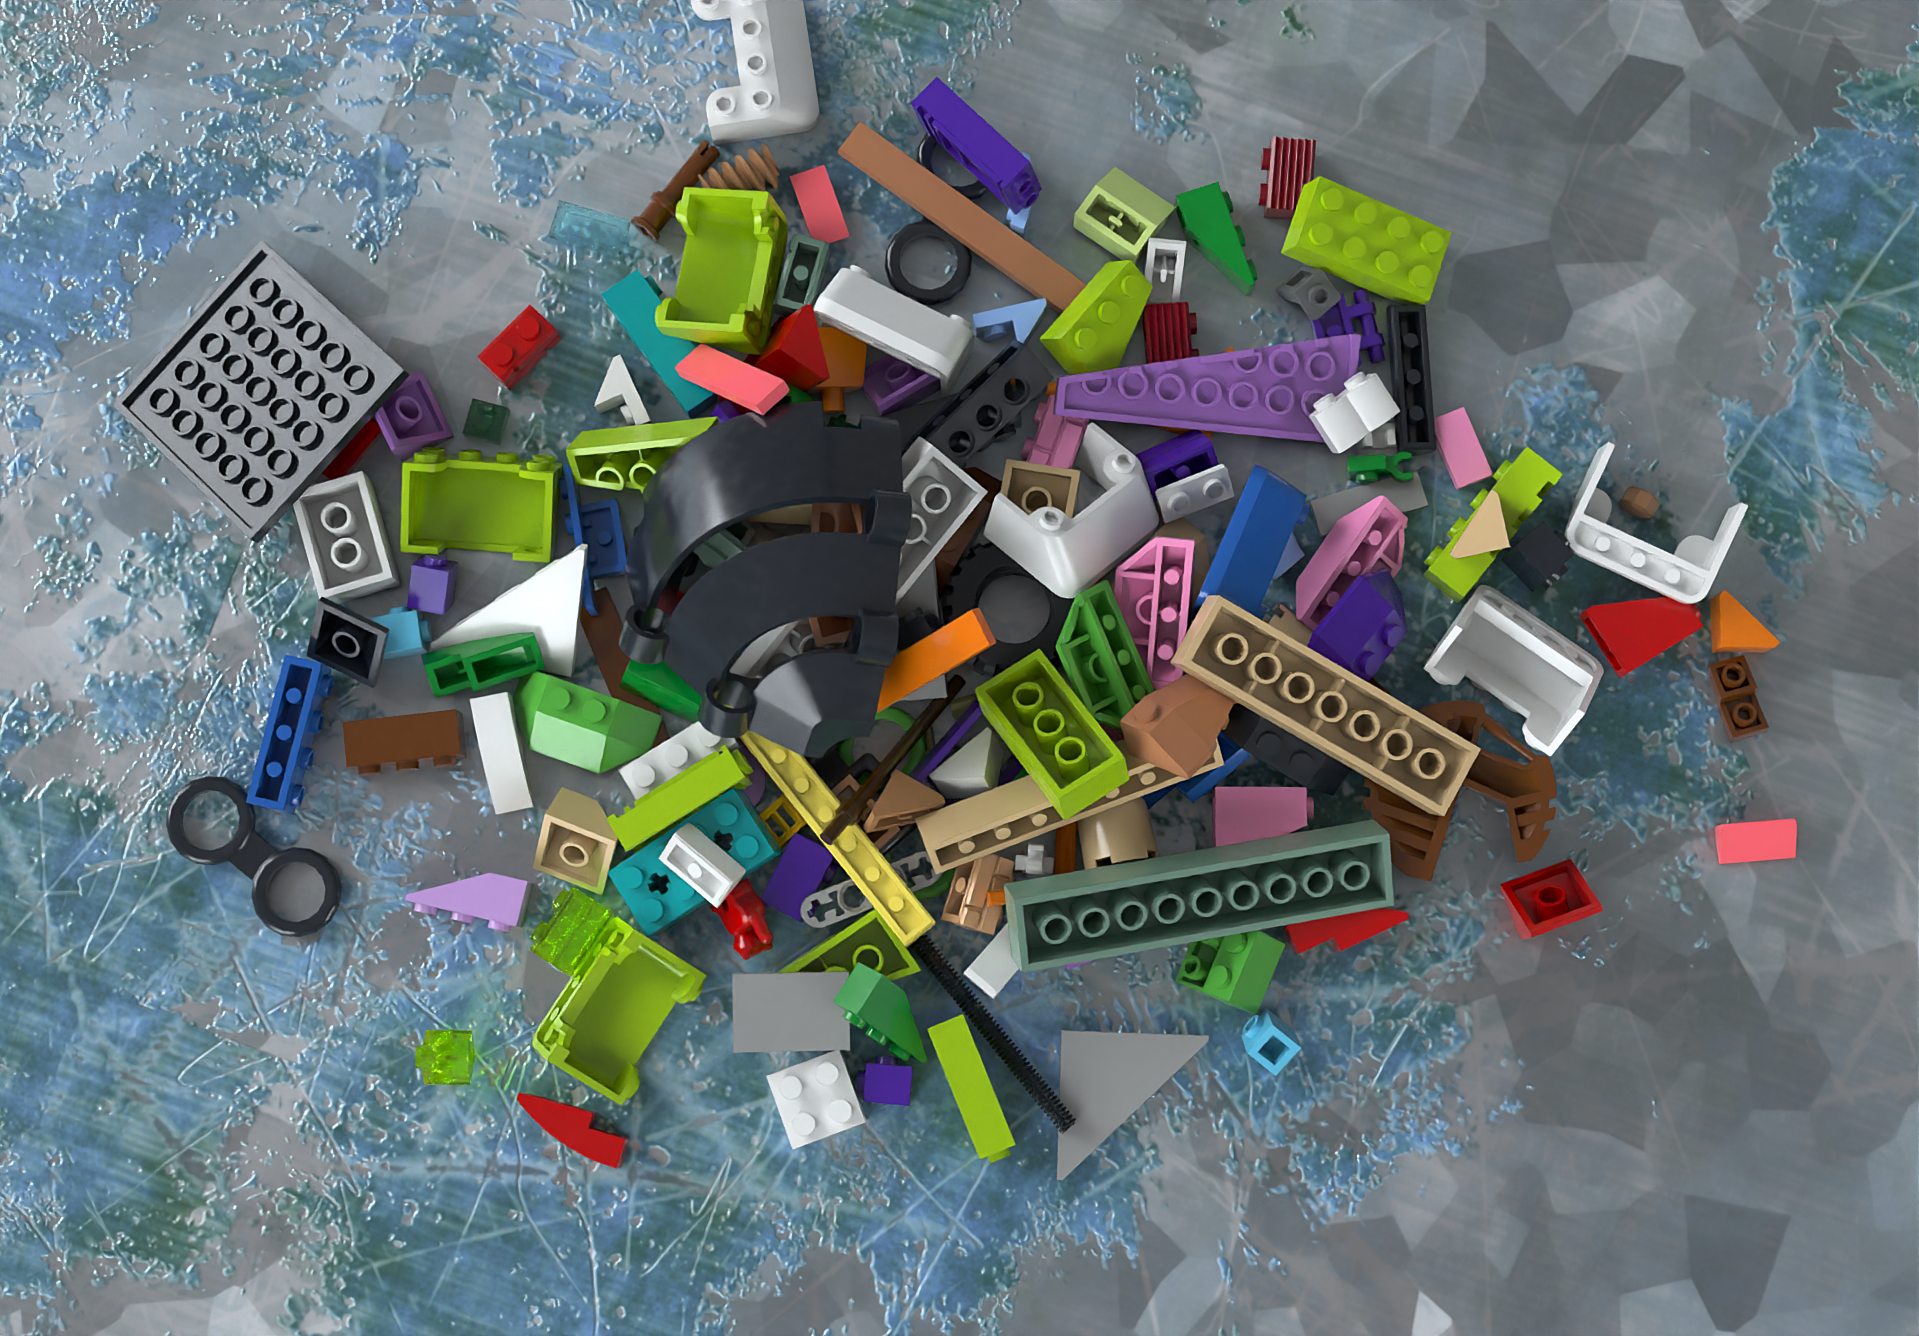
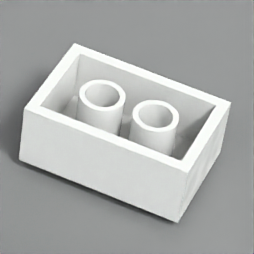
[293,471,401,604]

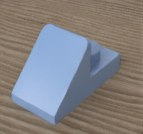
[973,298,1047,345]

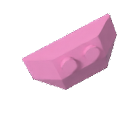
[1296,495,1408,632]
[1114,536,1195,689]

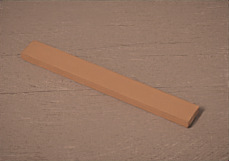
[838,121,1087,314]

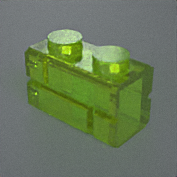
[530,886,614,976]

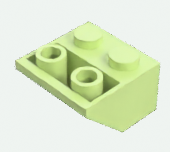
[1073,167,1176,265]

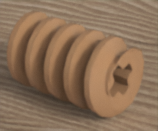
[698,142,780,191]

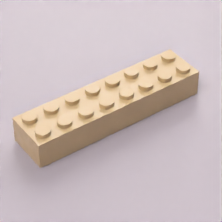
[1170,595,1481,816]

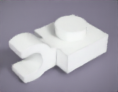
[1014,843,1054,876]

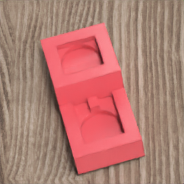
[789,164,850,243]

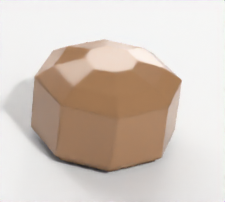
[1619,486,1660,519]

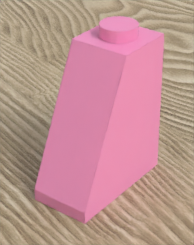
[1212,787,1314,847]

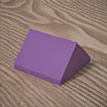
[861,354,941,417]
[374,371,453,462]

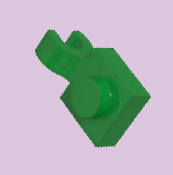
[1347,452,1413,484]

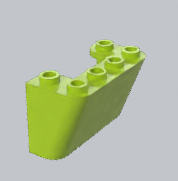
[400,447,563,563]

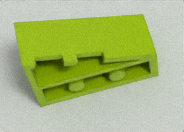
[1039,260,1153,375]

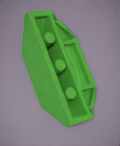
[1055,580,1154,731]
[512,671,664,774]

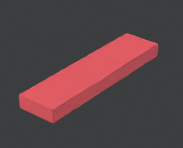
[674,343,790,415]

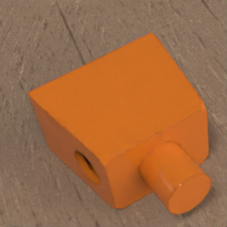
[808,327,867,414]

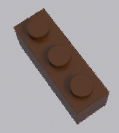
[343,709,467,776]

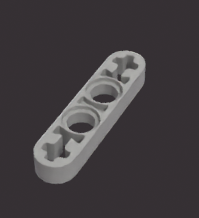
[800,851,942,928]

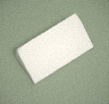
[658,823,746,908]

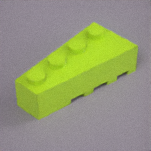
[1422,447,1563,603]

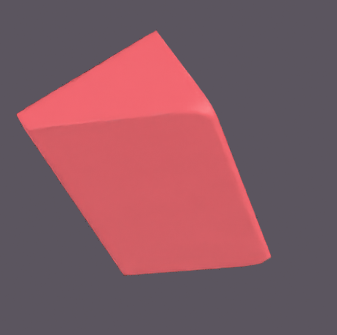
[1714,818,1797,864]

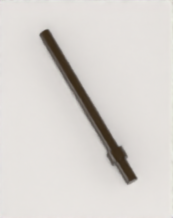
[820,674,966,845]

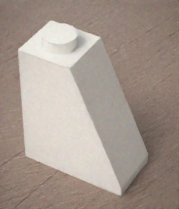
[964,923,1019,1000]

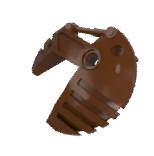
[1363,700,1557,882]

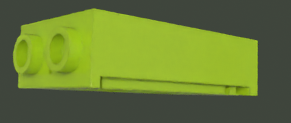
[606,745,754,853]

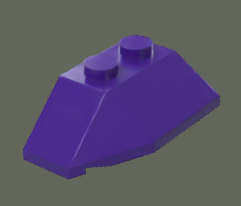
[1307,568,1408,682]

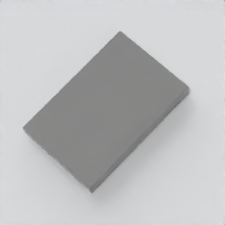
[732,971,850,1053]

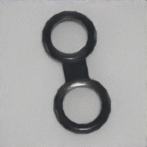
[884,133,989,305]
[166,776,342,937]

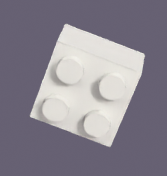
[766,1050,867,1149]

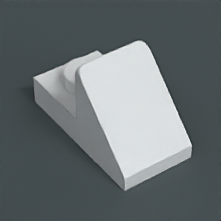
[595,355,652,426]

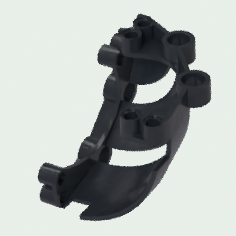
[619,401,912,758]

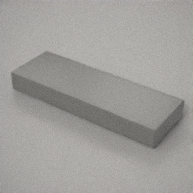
[1309,470,1428,538]

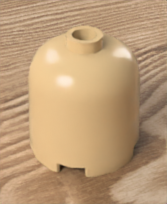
[1077,797,1159,870]

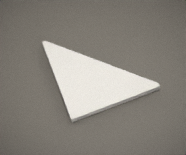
[431,544,588,677]

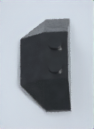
[1221,703,1352,796]

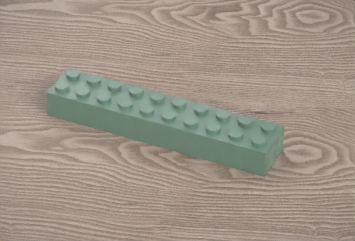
[1004,819,1394,973]

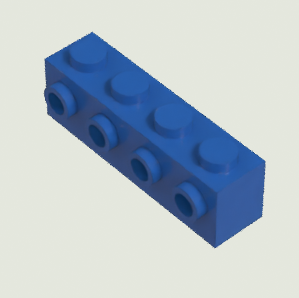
[246,655,334,815]

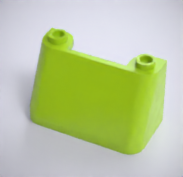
[655,187,788,355]
[532,917,707,1106]

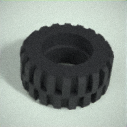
[942,541,1075,677]

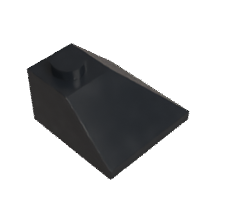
[306,597,390,688]

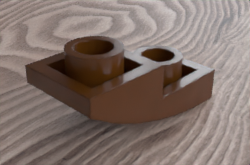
[1707,655,1769,743]

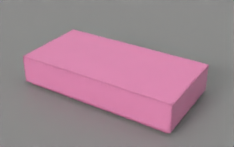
[1434,407,1493,490]

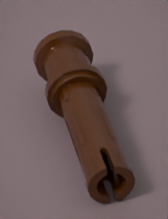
[631,139,721,242]

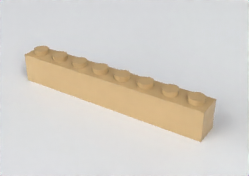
[915,739,1224,874]

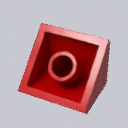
[755,304,830,392]
[1500,858,1603,940]

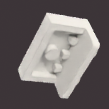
[1154,464,1235,524]

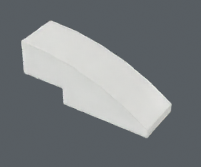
[470,692,534,815]

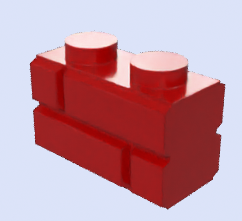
[477,305,561,391]

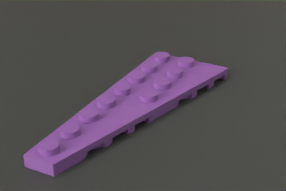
[1053,334,1361,443]

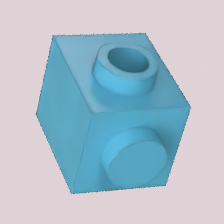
[372,606,433,660]
[1241,1008,1301,1076]

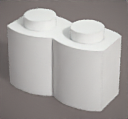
[1309,371,1400,453]

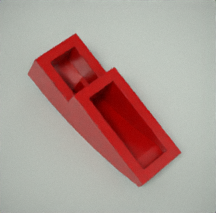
[1282,908,1410,955]
[516,1092,630,1169]

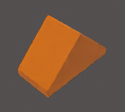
[1710,589,1780,653]

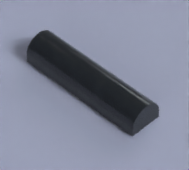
[1386,305,1436,456]

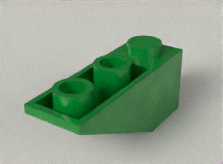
[1174,182,1258,295]
[833,962,927,1064]

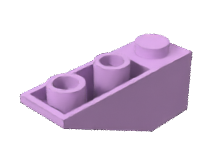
[405,873,533,933]

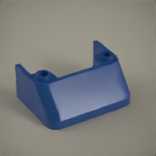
[1191,464,1311,620]

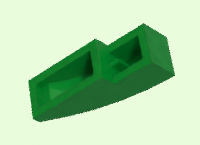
[421,632,546,698]

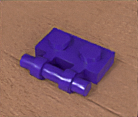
[1309,289,1385,367]

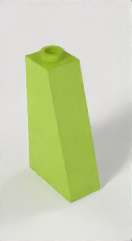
[927,1014,1016,1163]

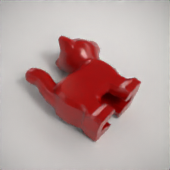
[710,878,774,960]

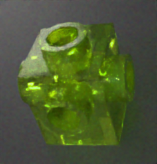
[415,1030,476,1085]

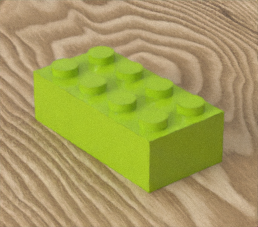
[1281,176,1452,305]
[975,649,1130,821]

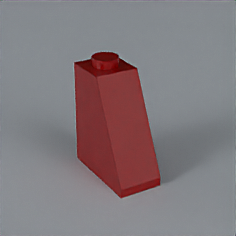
[1578,597,1704,679]

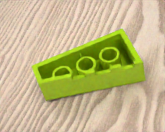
[565,417,720,493]
[776,908,921,981]

